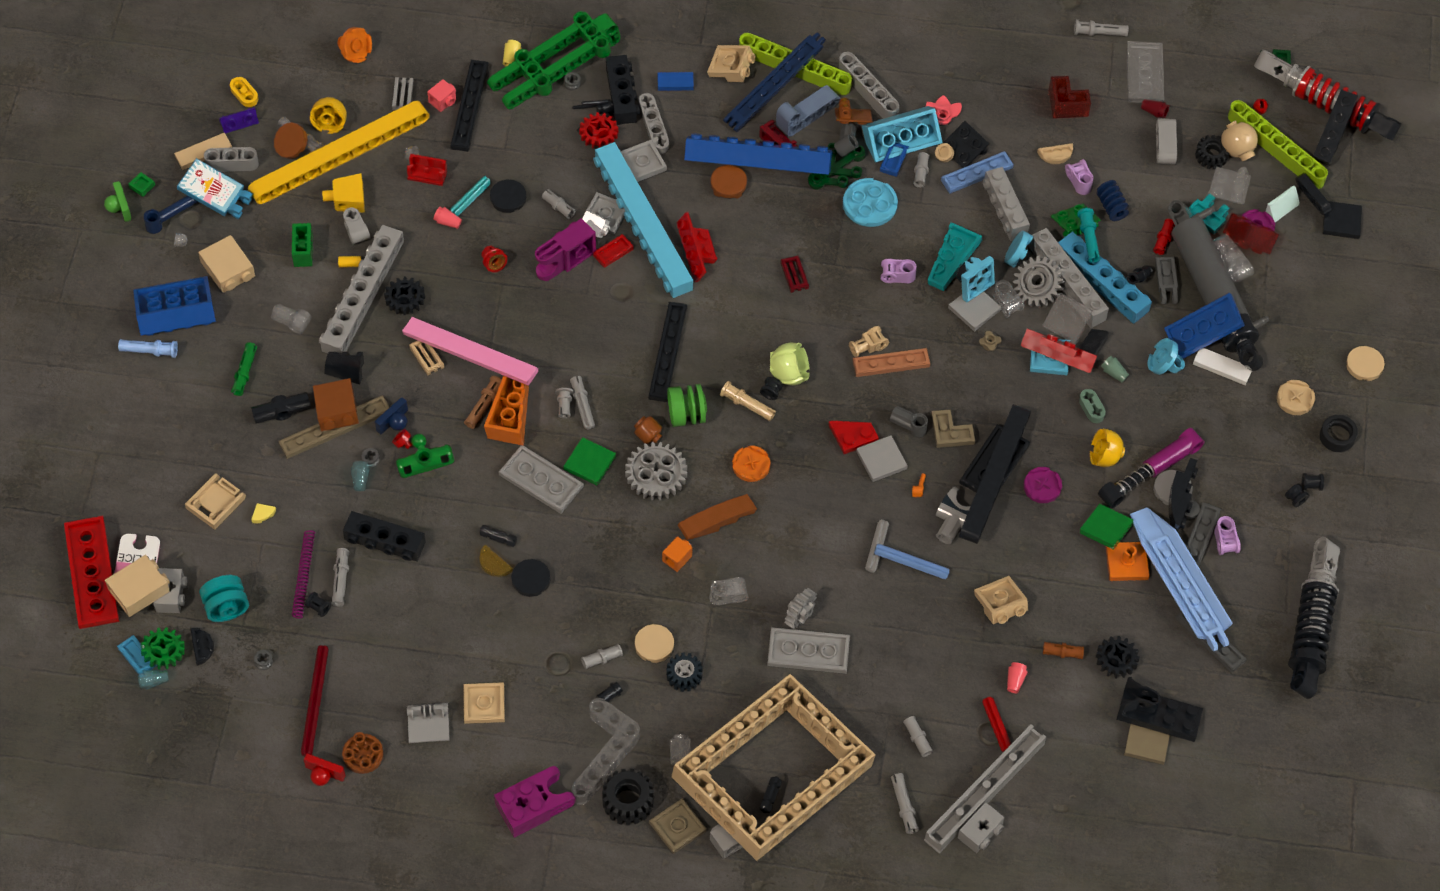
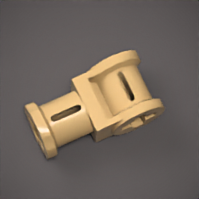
[849,326,889,357]

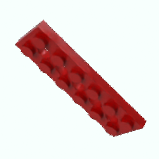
[64,516,119,629]

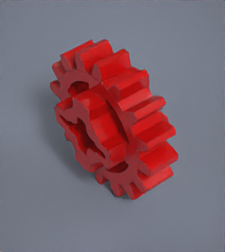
[579,112,618,149]

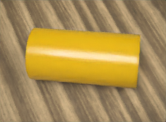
[338,256,361,268]

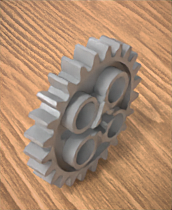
[625,442,688,500]

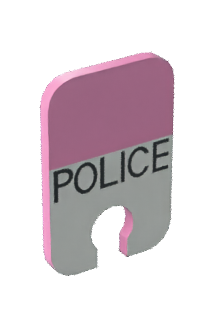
[114,534,160,574]

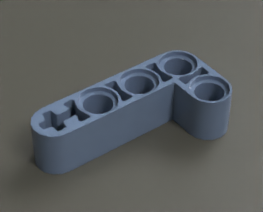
[776,85,840,137]

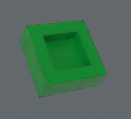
[128,172,155,197]

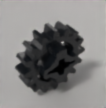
[384,276,425,315]
[1095,636,1140,679]

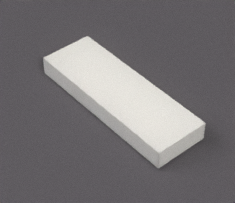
[1193,348,1252,386]

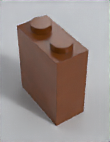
[313,378,359,431]

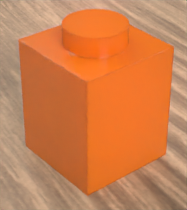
[662,536,692,572]

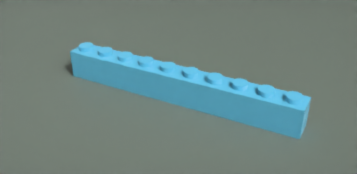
[593,142,693,298]

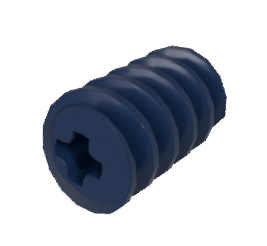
[1096,180,1129,221]

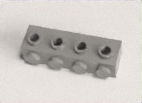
[983,167,1030,241]

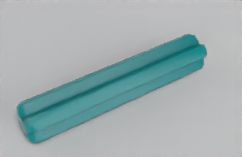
[450,176,491,216]

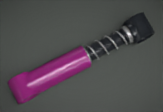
[1098,428,1205,509]

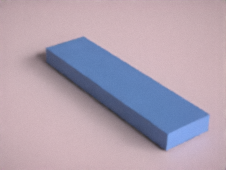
[941,151,1014,194]

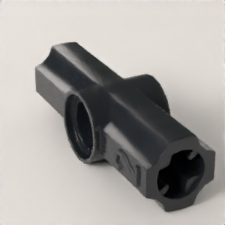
[251,392,311,424]

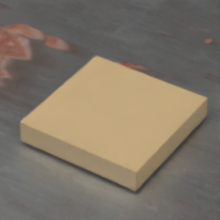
[464,682,505,724]

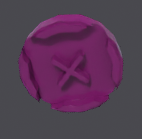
[1023,467,1062,503]

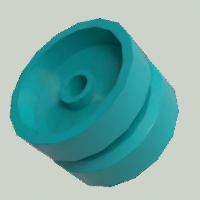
[199,575,249,622]

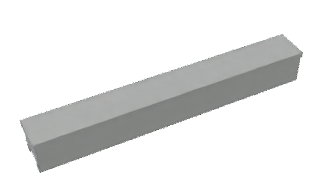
[924,724,1046,854]

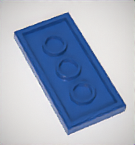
[1164,293,1245,359]

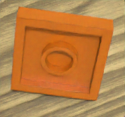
[1105,542,1149,581]

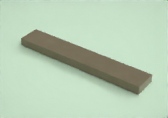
[278,395,390,459]

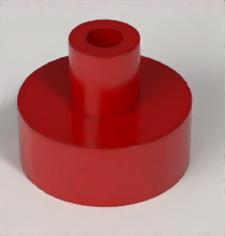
[392,429,412,449]

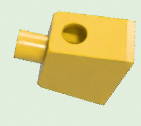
[322,173,365,213]

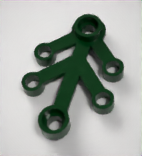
[808,143,865,190]

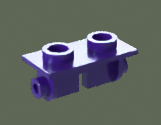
[219,107,259,134]

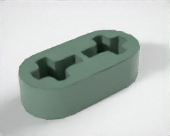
[1079,389,1106,423]

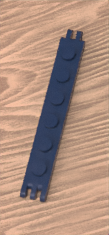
[723,32,826,132]

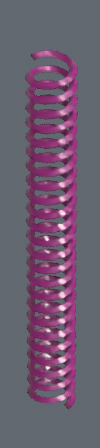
[292,530,315,619]

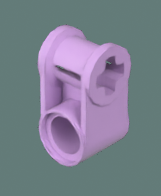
[1065,159,1093,195]
[881,259,916,283]
[1214,516,1241,555]

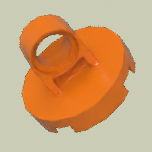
[338,27,372,63]

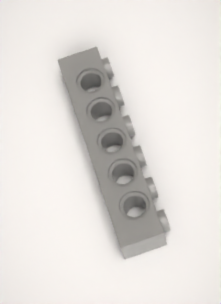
[1029,228,1109,328]

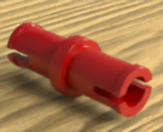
[1153,219,1175,255]

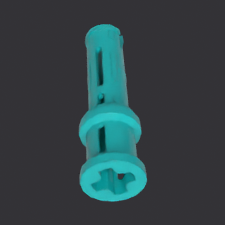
[1077,208,1101,263]

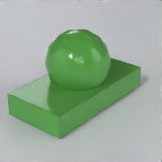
[104,181,132,222]

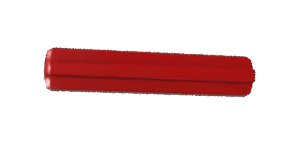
[982,697,1011,752]

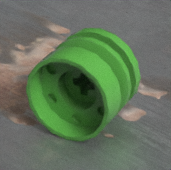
[667,384,707,427]

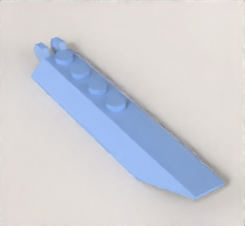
[1130,507,1233,651]

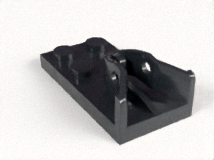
[1116,677,1203,742]

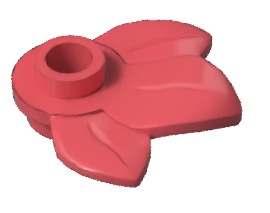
[926,95,962,125]

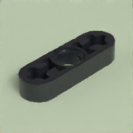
[1295,173,1332,215]

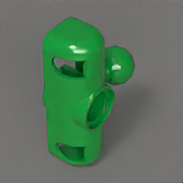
[396,434,454,478]

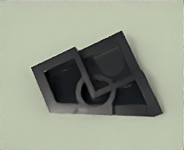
[324,352,364,385]

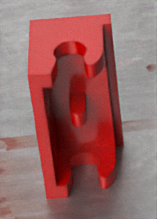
[407,154,447,186]

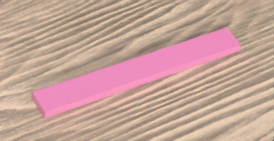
[402,317,538,386]

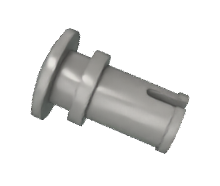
[555,388,574,418]

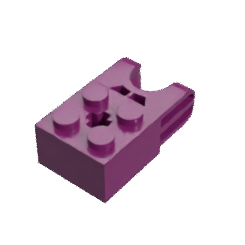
[535,218,596,281]
[494,766,576,838]

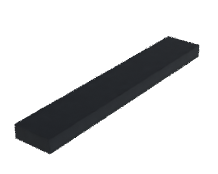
[450,60,489,152]
[648,302,687,402]

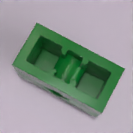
[292,223,313,267]

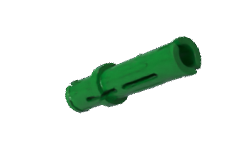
[231,342,257,396]

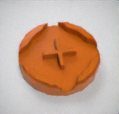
[732,445,771,482]

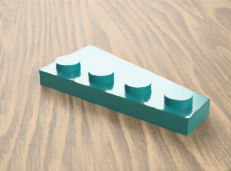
[928,222,982,291]

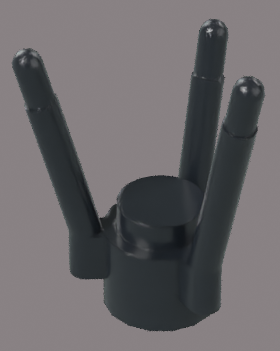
[572,99,613,132]

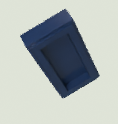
[375,398,408,435]

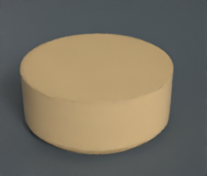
[935,143,954,162]

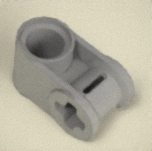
[343,207,370,245]

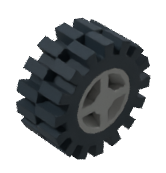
[666,652,702,692]

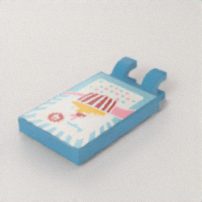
[177,158,253,219]

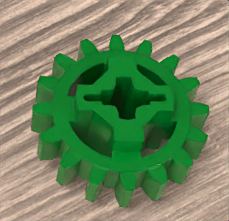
[141,627,185,670]

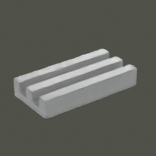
[392,77,414,110]

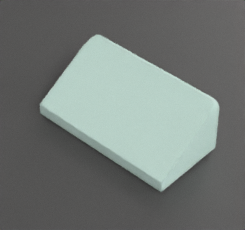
[1265,186,1299,222]

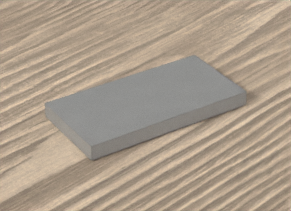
[499,445,584,514]
[767,627,850,674]

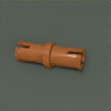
[1043,642,1084,659]

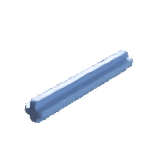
[874,544,949,579]

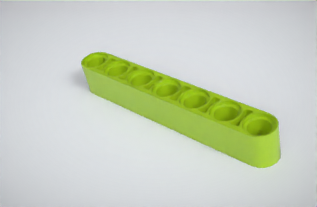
[739,33,852,95]
[1228,100,1328,189]

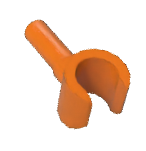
[912,473,926,497]

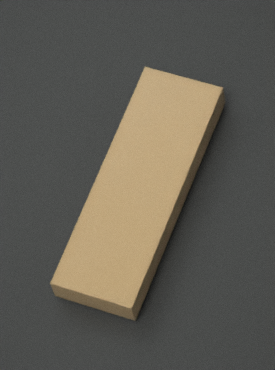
[174,133,232,170]

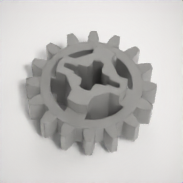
[784,588,817,629]

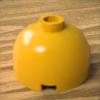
[310,97,347,134]
[1090,428,1125,467]

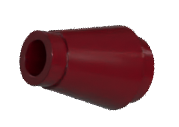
[1141,99,1169,118]

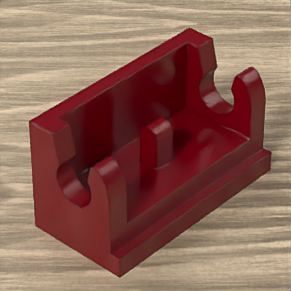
[759,120,798,147]

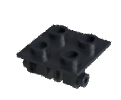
[943,121,989,168]

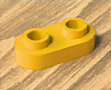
[230,77,259,107]

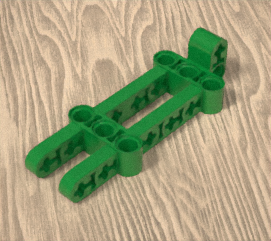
[487,11,620,110]

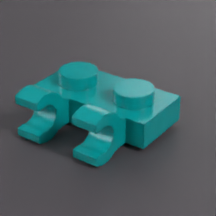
[1189,194,1230,235]

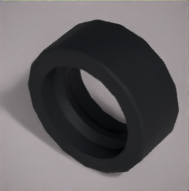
[1319,414,1358,452]

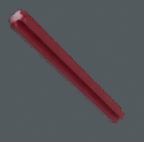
[301,645,329,757]

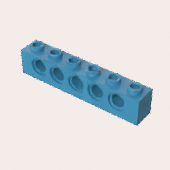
[1058,231,1152,324]

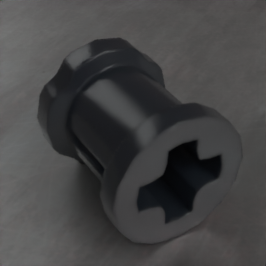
[1301,473,1324,491]
[305,592,332,617]

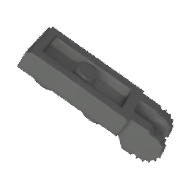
[1155,257,1178,304]

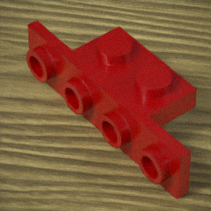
[677,212,717,282]
[1021,328,1097,373]

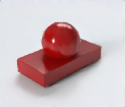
[304,754,346,786]

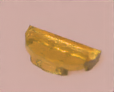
[479,545,513,577]

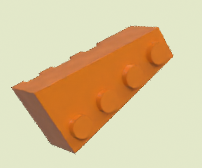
[484,375,529,446]

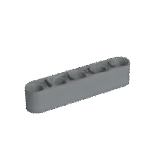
[838,52,899,119]

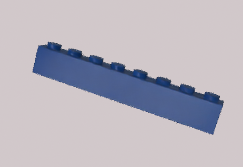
[684,133,832,175]

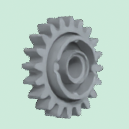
[1013,256,1065,308]

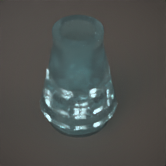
[351,461,370,491]
[138,670,169,690]

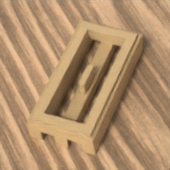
[409,341,444,375]

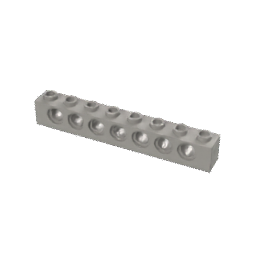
[319,225,404,353]

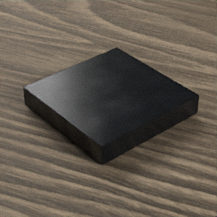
[1323,201,1362,239]

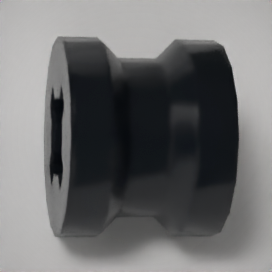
[760,377,783,400]
[1285,483,1310,508]

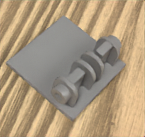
[407,703,450,743]

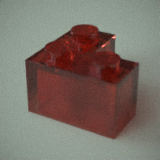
[1049,76,1091,118]
[1223,213,1279,254]

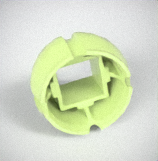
[770,342,810,386]

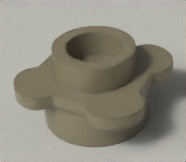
[979,331,1001,351]

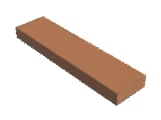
[853,348,930,377]

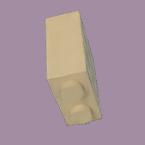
[198,235,255,293]
[105,554,170,617]

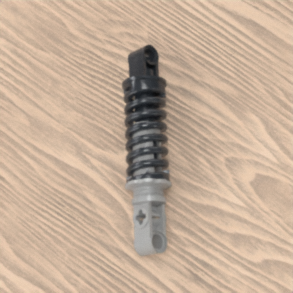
[1288,537,1340,699]

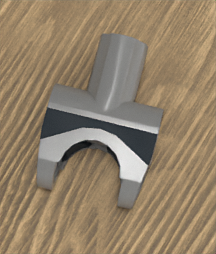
[936,487,971,544]

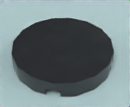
[490,179,526,213]
[511,559,551,597]

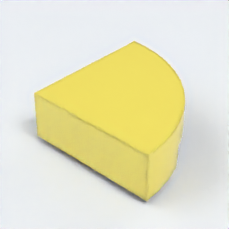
[251,503,276,524]

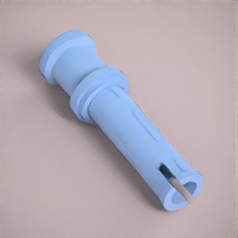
[118,339,178,358]

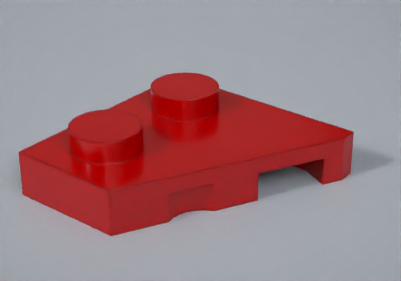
[829,421,879,454]

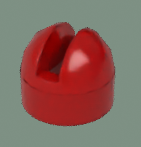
[1253,99,1268,114]

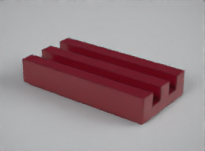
[780,256,809,293]

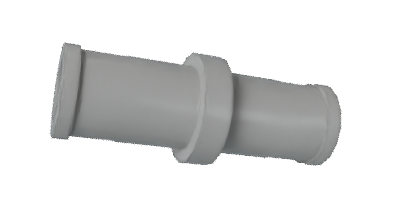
[914,152,929,188]
[542,189,576,219]
[581,644,623,669]
[903,716,933,757]

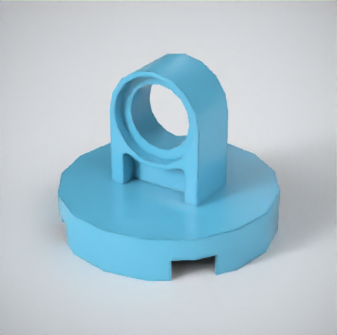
[1147,338,1185,375]

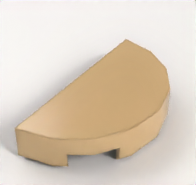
[1037,143,1073,164]

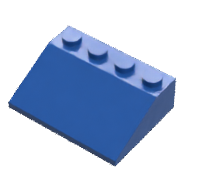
[133,276,216,336]

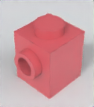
[427,79,456,112]

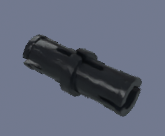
[1127,265,1153,285]

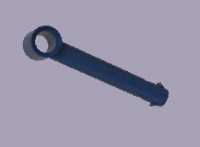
[144,195,198,234]

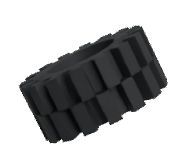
[1195,135,1229,169]

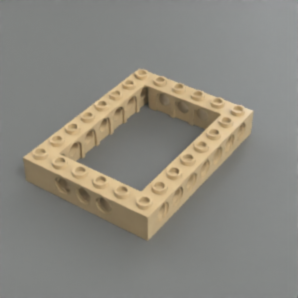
[672,674,876,861]

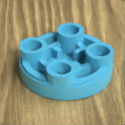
[1004,230,1033,267]

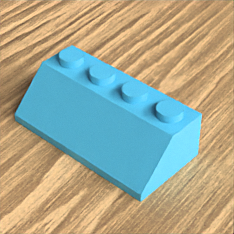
[862,106,943,162]

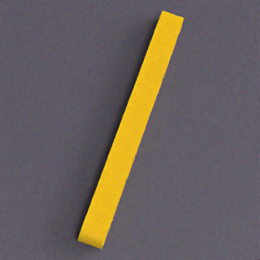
[248,101,430,204]

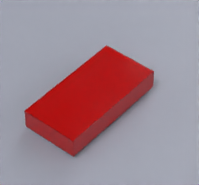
[593,234,634,268]

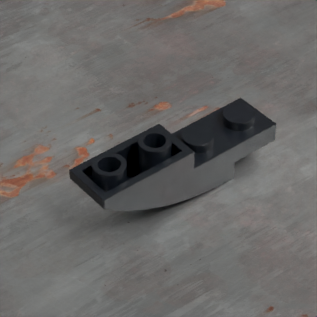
[1168,458,1198,532]

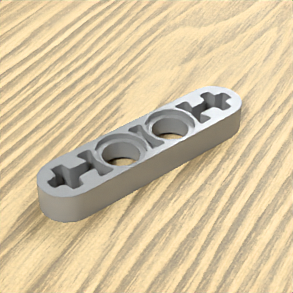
[639,93,669,154]

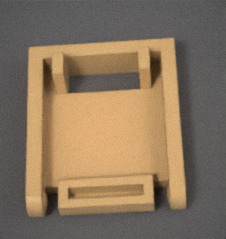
[185,473,246,530]

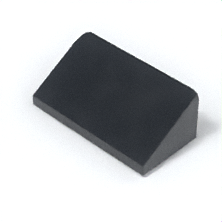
[1079,329,1109,355]

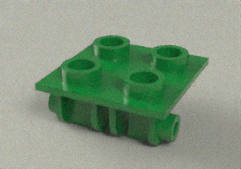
[1051,204,1100,238]

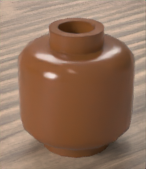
[634,416,662,444]

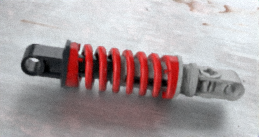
[1254,50,1402,141]

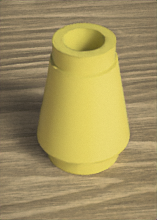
[502,40,522,66]

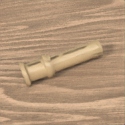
[720,381,776,421]

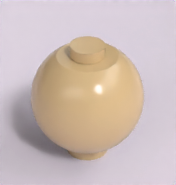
[1221,121,1258,162]

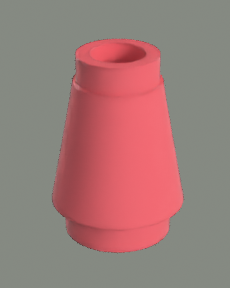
[433,206,462,229]
[1007,662,1028,694]

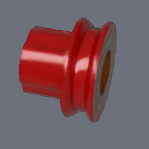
[481,245,508,272]

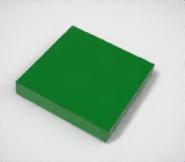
[563,437,616,486]
[1080,503,1133,550]

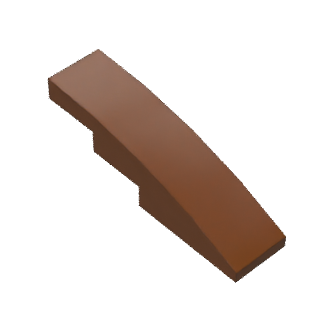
[678,494,757,540]

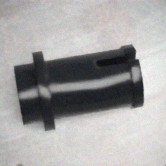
[596,682,623,706]

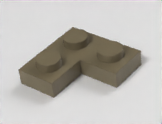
[931,410,975,448]

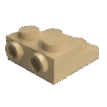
[707,45,755,82]
[974,576,1028,624]

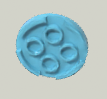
[843,178,898,227]

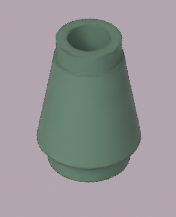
[1101,356,1129,383]

